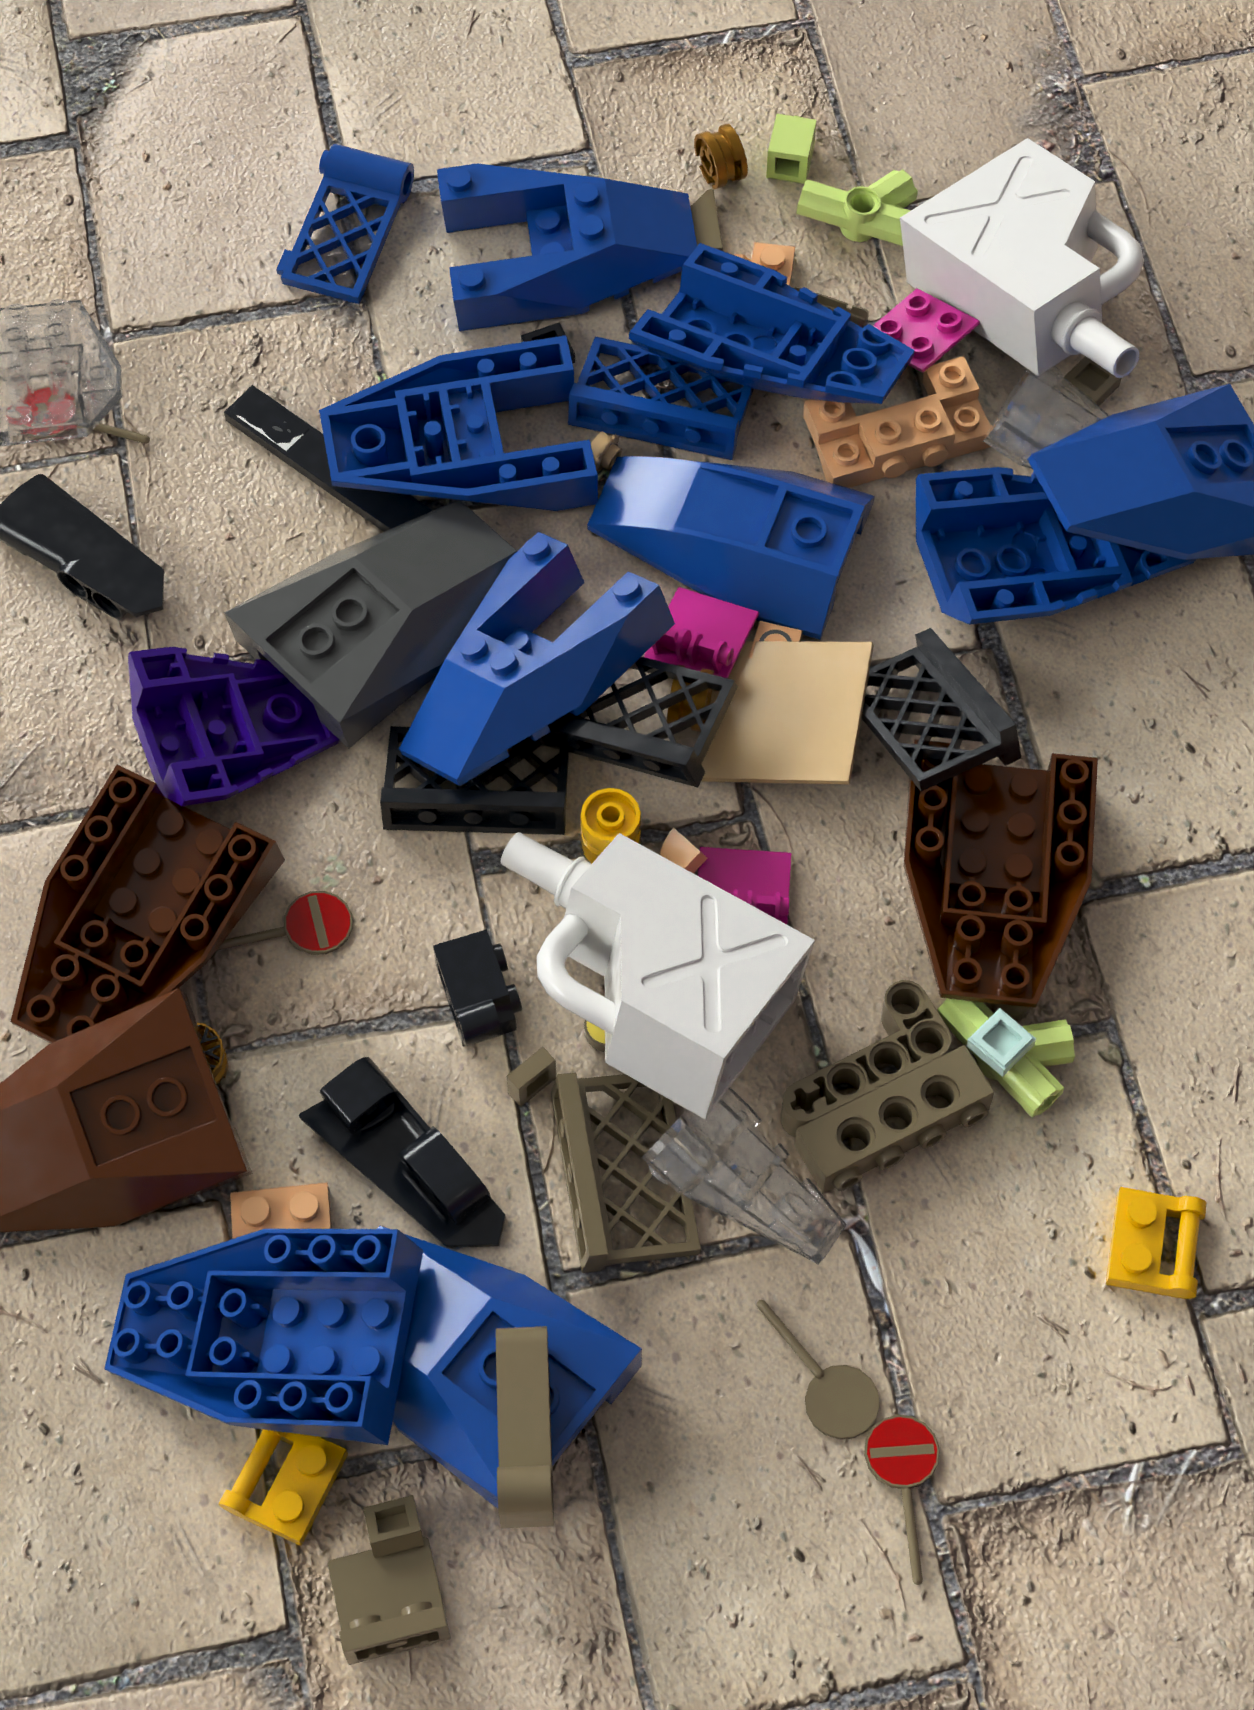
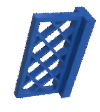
[568,337,754,460]

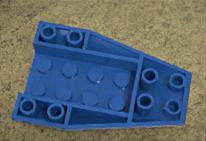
[587,456,875,640]

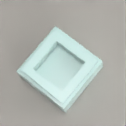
[966,1008,1036,1077]

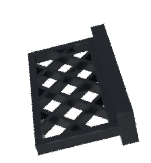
[861,628,1022,792]
[538,656,738,788]
[380,726,569,835]

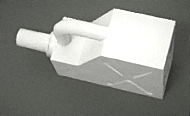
[900,138,1144,378]
[501,832,815,1119]

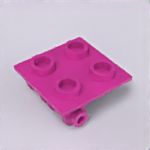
[873,288,980,373]
[643,587,759,678]
[698,847,791,924]

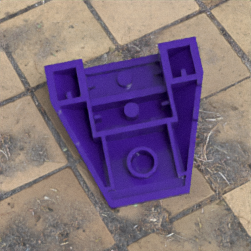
[128,647,339,806]

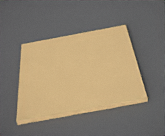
[701,641,874,785]

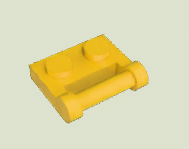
[1106,1187,1207,1299]
[218,1429,348,1546]

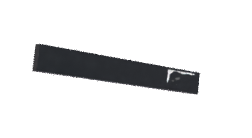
[224,385,433,532]

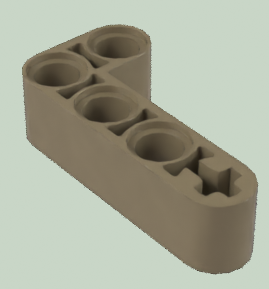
[780,980,951,1138]
[496,1326,554,1529]

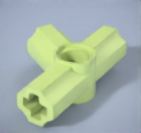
[796,169,918,246]
[937,998,1075,1118]

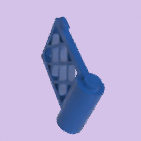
[276,144,414,305]

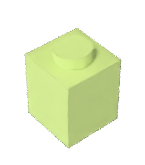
[766,114,817,184]

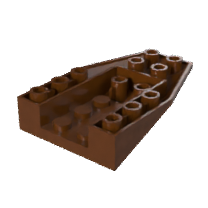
[903,739,1098,1008]
[10,764,285,1043]
[0,988,253,1233]

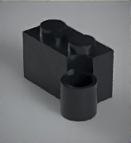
[433,929,522,1046]

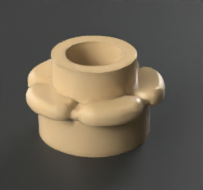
[591,431,623,472]

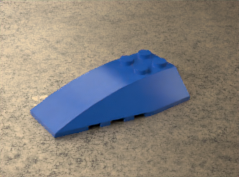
[629,243,915,404]
[916,467,1196,625]

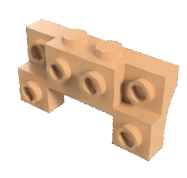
[803,356,994,488]

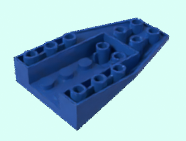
[1027,384,1254,560]
[377,1226,642,1509]
[105,1229,423,1445]

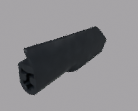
[0,474,165,619]
[299,1057,506,1247]

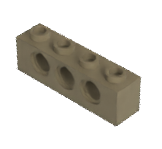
[794,1045,994,1194]

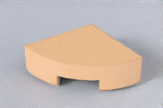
[660,827,707,874]

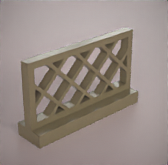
[551,1072,701,1273]

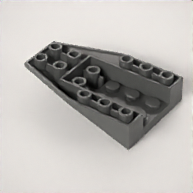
[224,500,517,748]

